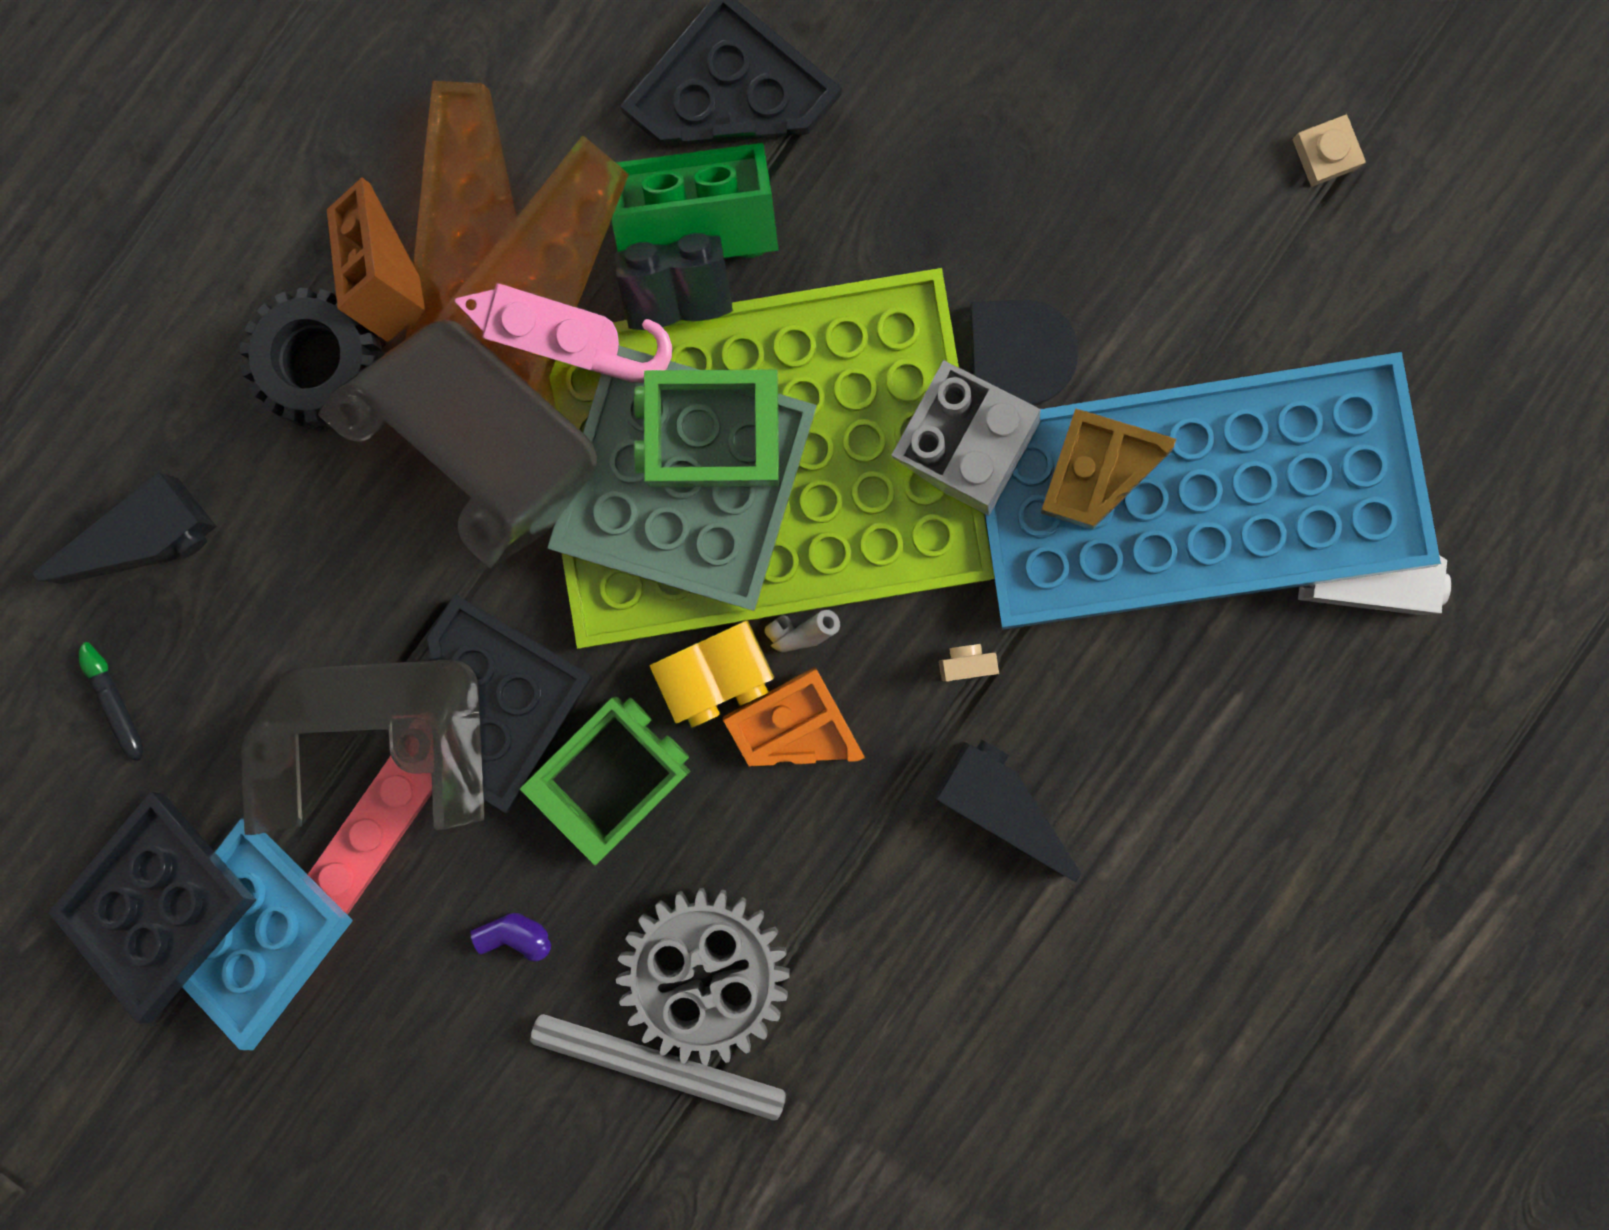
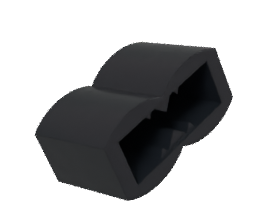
[614,233,733,330]

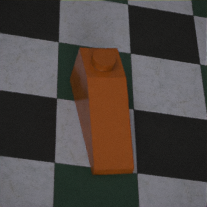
[327,177,425,342]

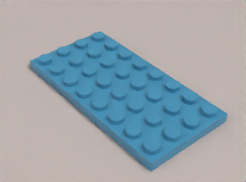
[985,352,1441,630]

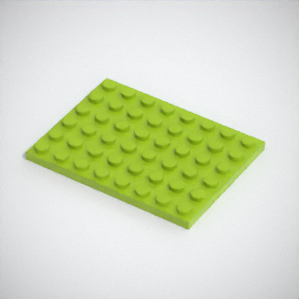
[529,268,995,649]

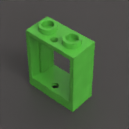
[634,369,779,487]
[520,697,691,866]

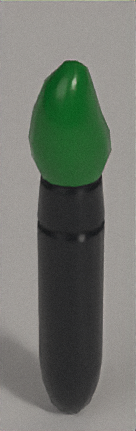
[79,642,143,761]

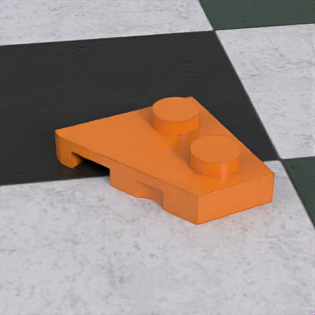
[723,667,865,766]

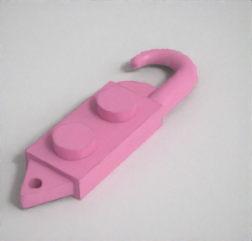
[454,283,672,383]

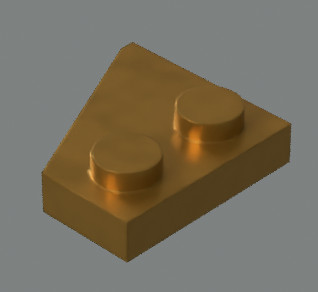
[1041,408,1176,530]

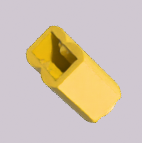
[649,621,774,728]

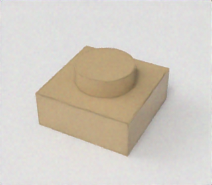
[1292,114,1366,187]
[939,644,999,681]

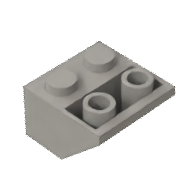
[891,360,1041,516]

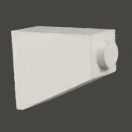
[1298,555,1451,615]

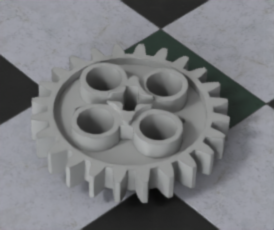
[616,888,790,1066]

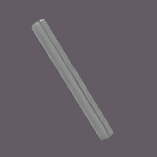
[530,1014,786,1120]

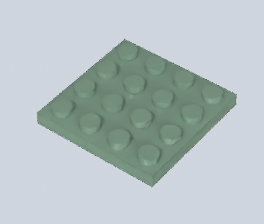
[548,345,817,612]

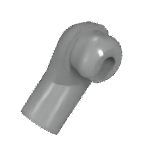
[765,610,840,653]

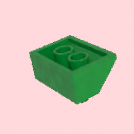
[609,143,779,258]

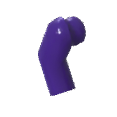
[470,913,551,962]

